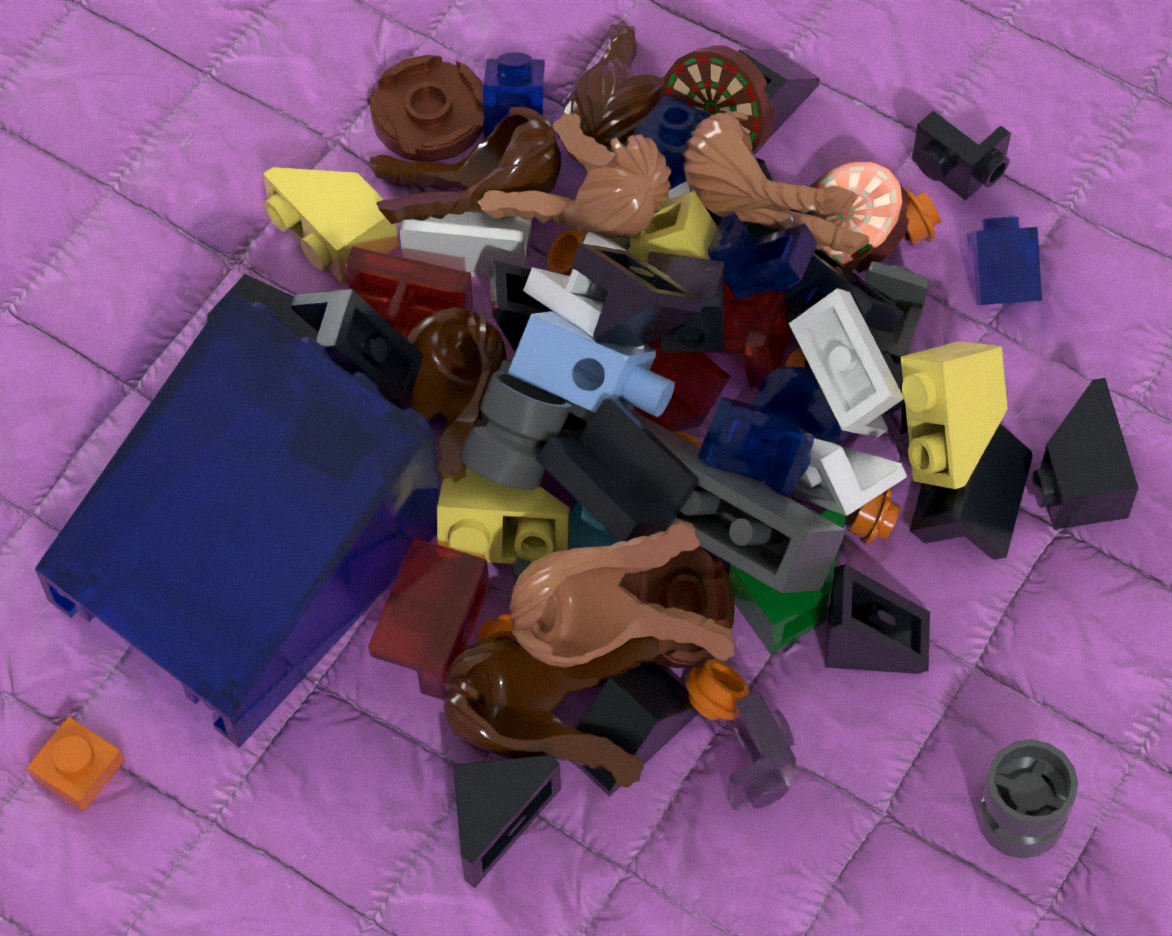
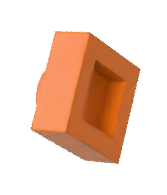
[26,716,125,812]

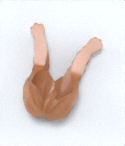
[683,111,870,255]
[477,113,671,237]
[509,519,735,668]

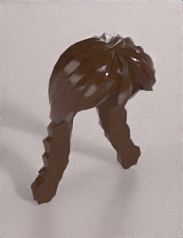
[563,20,668,152]
[369,107,562,224]
[326,307,507,483]
[443,636,660,787]

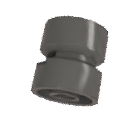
[460,371,572,490]
[977,739,1078,859]

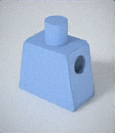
[507,311,674,417]

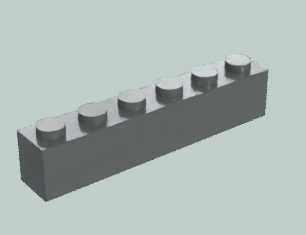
[481,360,846,593]

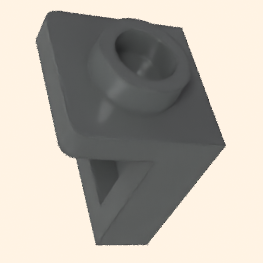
[865,262,930,364]

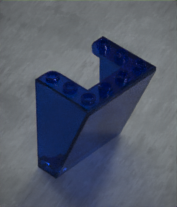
[35,291,440,748]

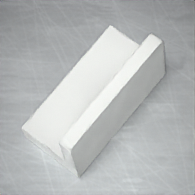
[400,212,532,278]
[789,288,904,437]
[761,429,907,516]

